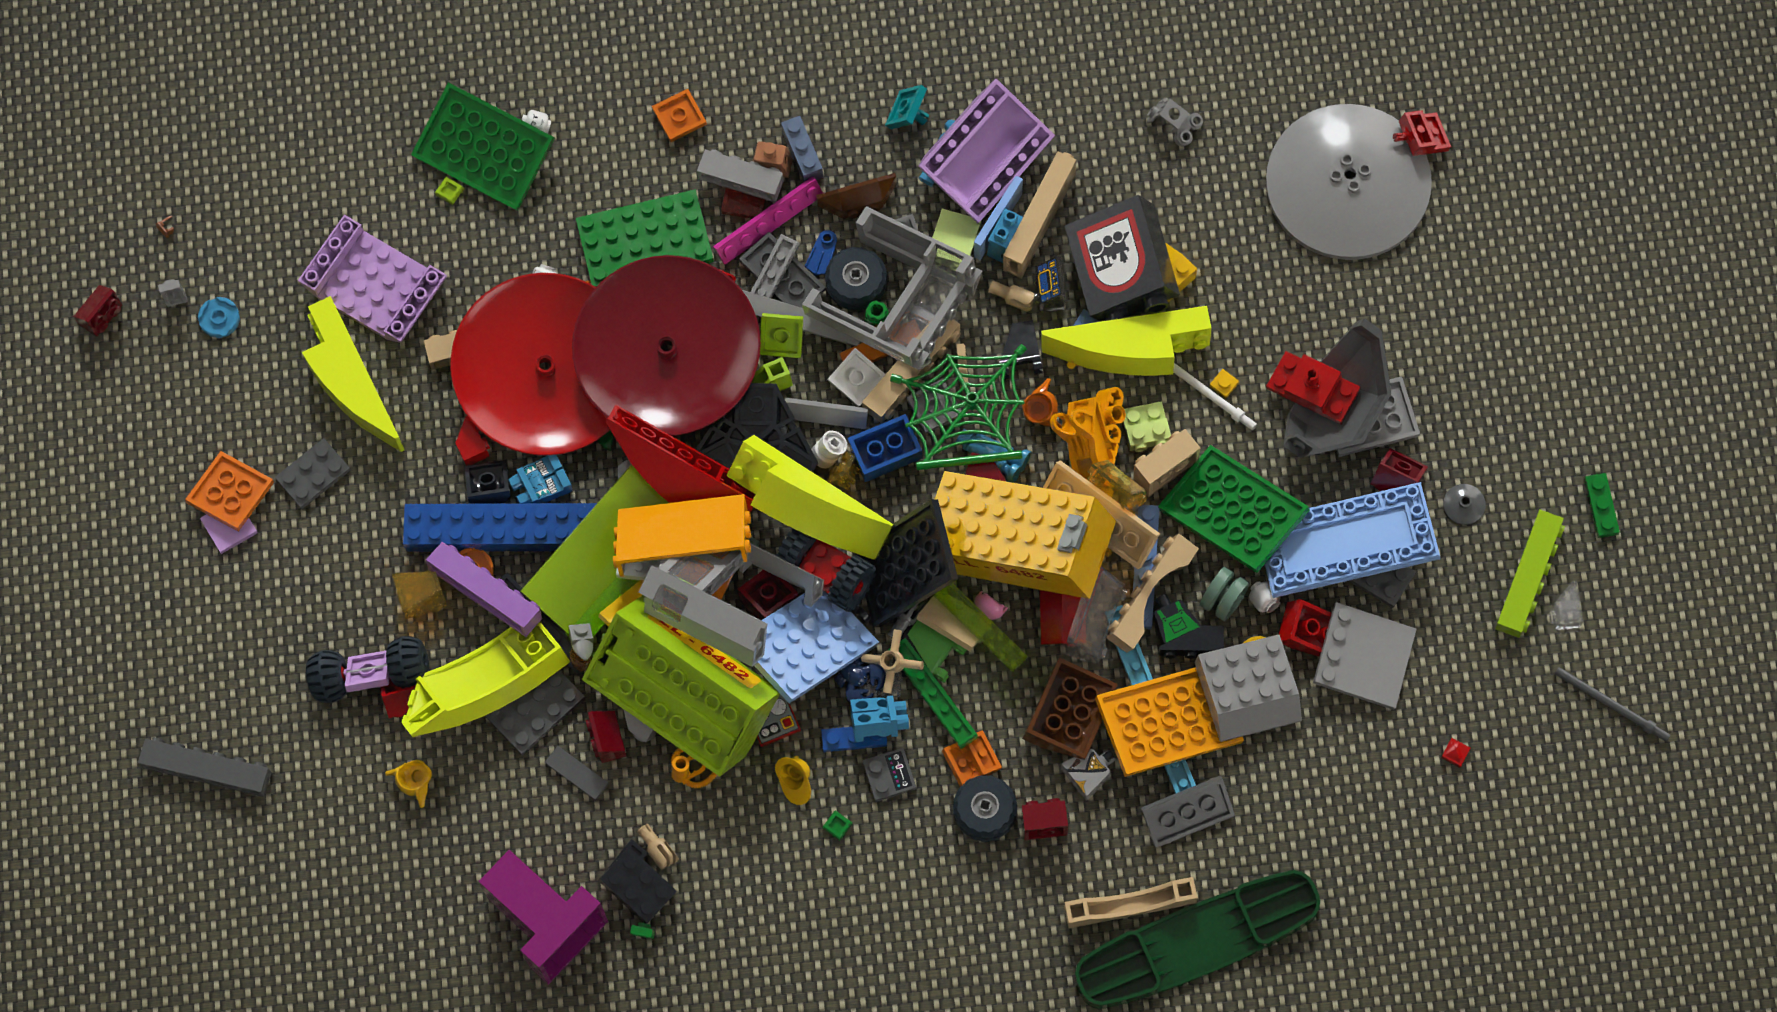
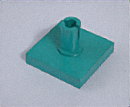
[885,85,929,129]

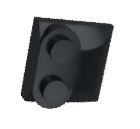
[464,460,511,504]

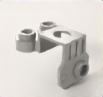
[1147,98,1203,147]

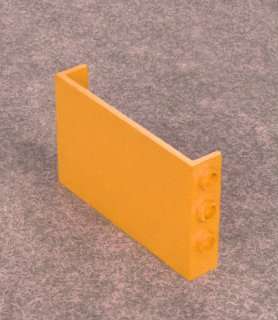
[613,494,751,577]

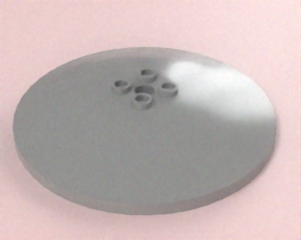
[1266,104,1432,260]

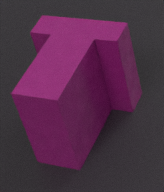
[479,850,608,985]

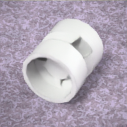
[811,431,847,469]

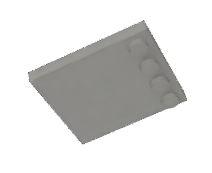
[1313,602,1416,710]

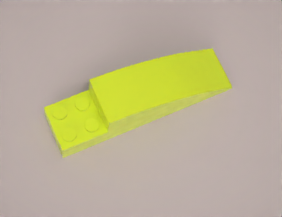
[302,296,404,452]
[1041,306,1211,376]
[727,435,893,560]

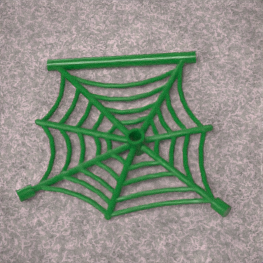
[890,344,1027,470]

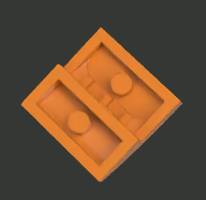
[942,730,1002,786]

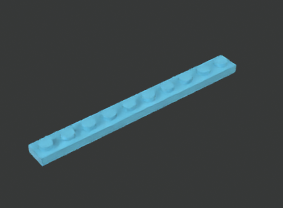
[1103,605,1196,794]

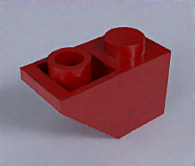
[456,416,490,466]

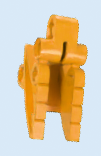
[1050,387,1126,487]

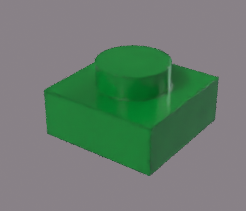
[630,922,655,940]

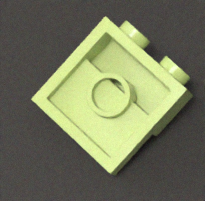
[1123,401,1171,452]

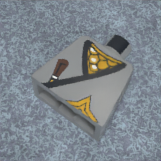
[1061,749,1116,801]

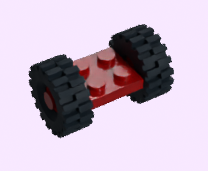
[776,528,876,612]

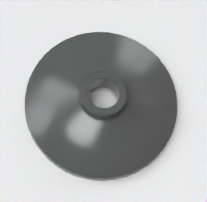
[1443,484,1486,525]

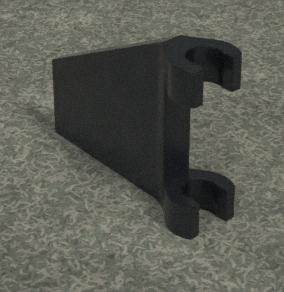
[999,320,1043,380]

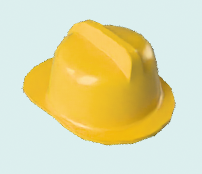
[775,756,811,805]

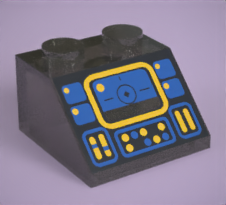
[1032,256,1065,312]

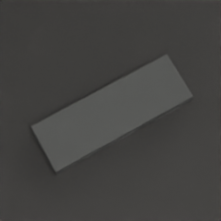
[545,746,609,801]

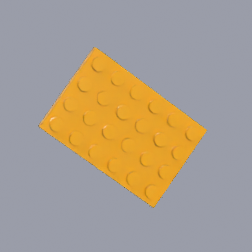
[1095,667,1244,777]

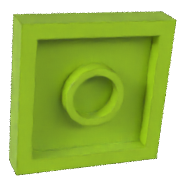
[760,313,804,358]

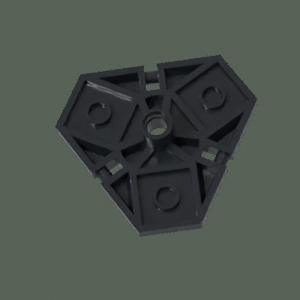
[696,383,818,472]

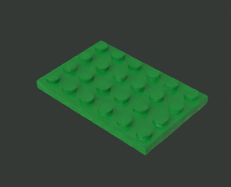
[411,82,555,211]
[576,189,714,287]
[1158,445,1310,573]

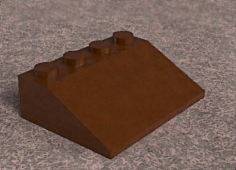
[1022,657,1118,760]

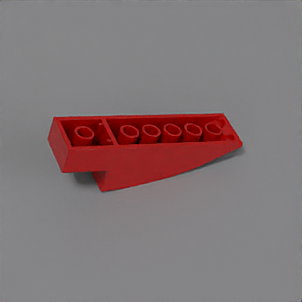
[606,404,755,512]

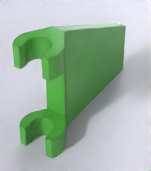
[908,620,967,683]

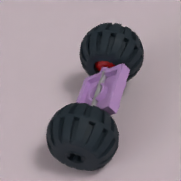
[306,636,429,703]

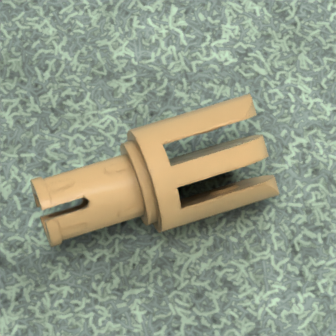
[989,280,1034,312]
[637,824,679,870]

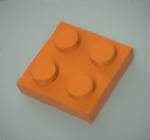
[652,89,707,142]

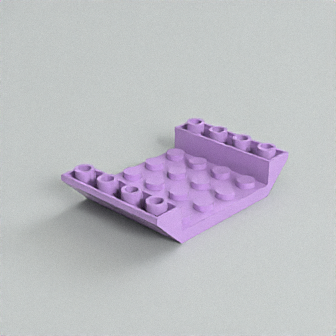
[298,215,447,343]

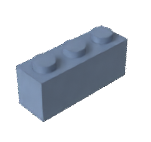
[781,116,824,183]

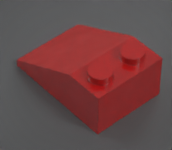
[1279,599,1332,657]

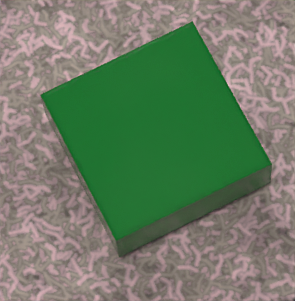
[822,810,853,841]

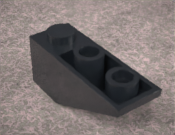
[1159,625,1224,659]

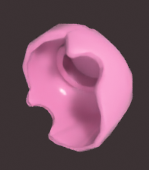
[975,591,1008,620]

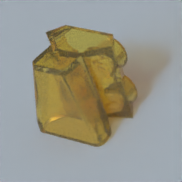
[392,570,447,619]

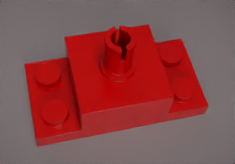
[1266,351,1361,425]

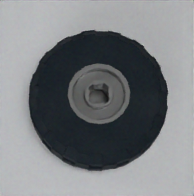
[825,247,887,311]
[953,775,1018,842]

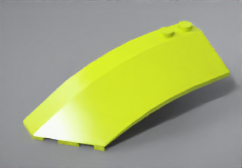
[401,622,570,737]

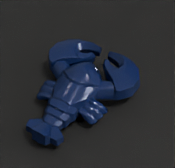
[835,658,886,703]

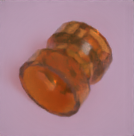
[570,648,592,671]

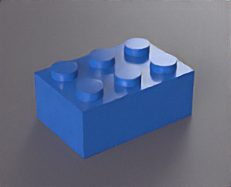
[848,414,923,482]

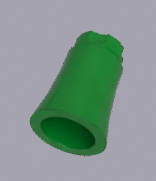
[864,300,889,327]

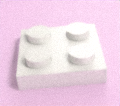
[827,348,886,407]

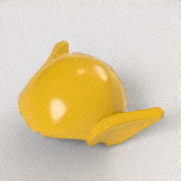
[385,759,432,808]

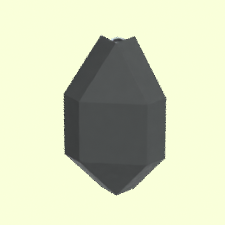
[1284,319,1391,458]

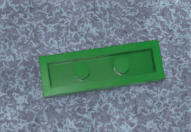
[1584,473,1620,538]

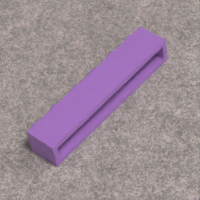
[426,542,542,637]

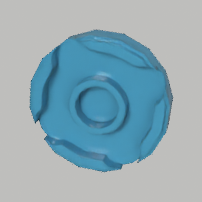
[198,297,240,338]

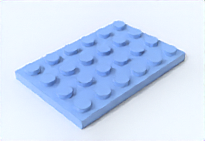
[754,591,879,704]

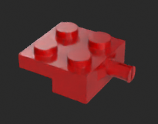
[1393,110,1451,156]

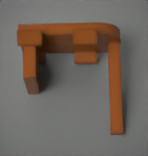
[156,216,174,238]

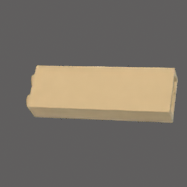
[1003,151,1076,279]

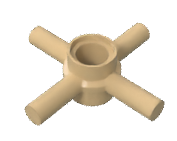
[861,629,924,694]

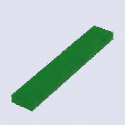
[888,638,979,749]

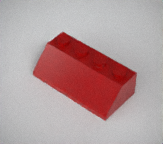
[1040,590,1084,645]

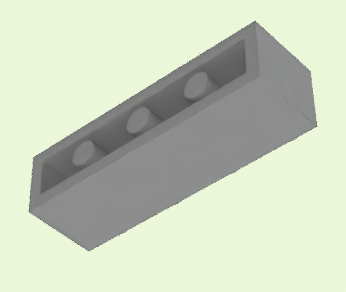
[697,149,784,202]

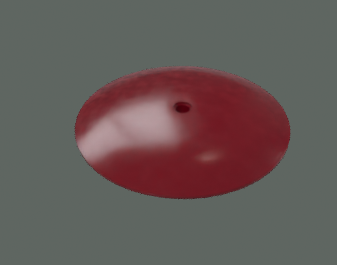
[572,255,761,436]

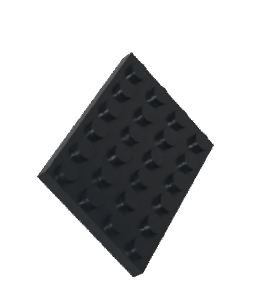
[855,499,958,627]

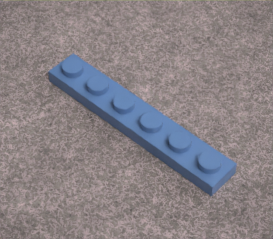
[1133,505,1159,630]

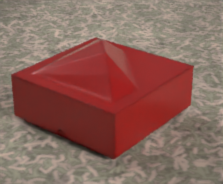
[1441,738,1471,768]

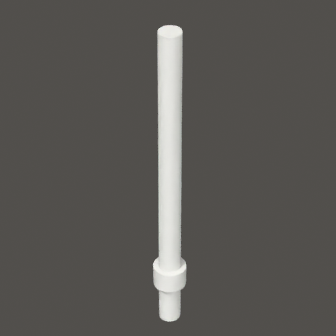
[1173,363,1257,431]

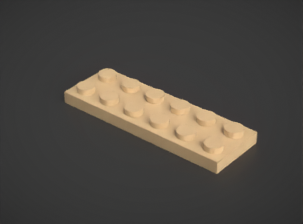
[1043,461,1160,569]

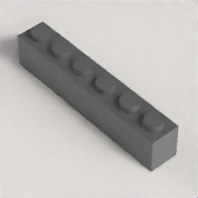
[138,737,272,797]

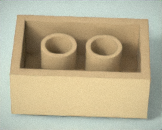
[1133,429,1201,497]

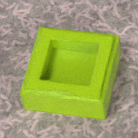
[435,176,464,205]

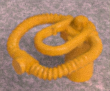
[671,748,717,788]

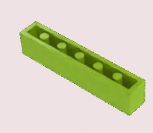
[1495,509,1565,638]

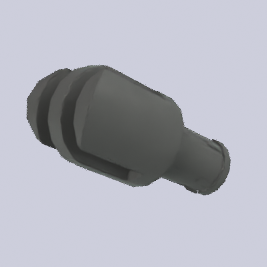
[887,602,926,637]

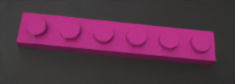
[713,177,823,265]

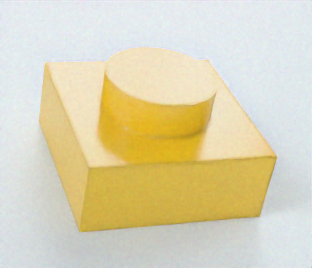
[1209,369,1239,399]

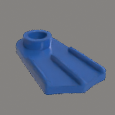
[805,230,837,276]

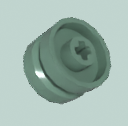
[1199,567,1250,622]

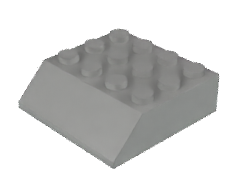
[1194,635,1302,742]

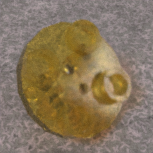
[826,450,860,490]

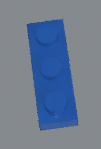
[821,727,887,752]

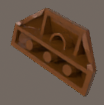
[816,173,897,219]

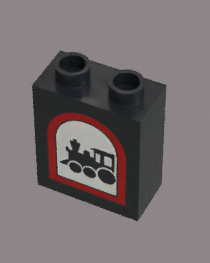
[1064,195,1180,322]

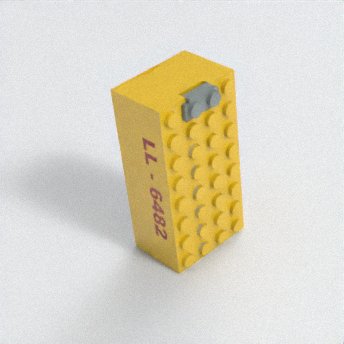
[935,471,1116,599]

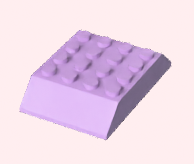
[918,79,1055,223]

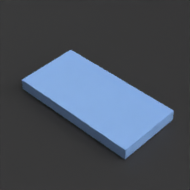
[974,176,1023,260]

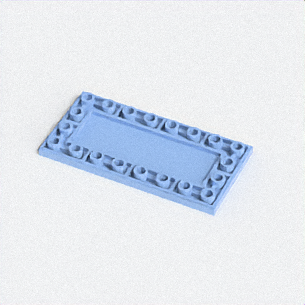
[1265,482,1441,598]

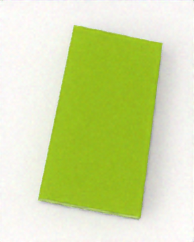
[520,464,669,637]

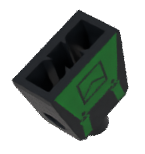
[1153,594,1201,645]

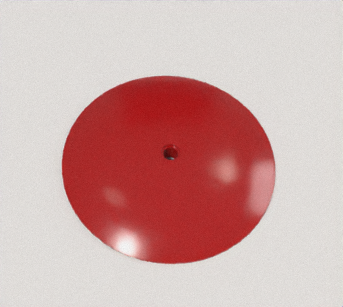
[450,273,610,455]

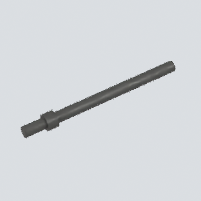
[1555,667,1670,742]

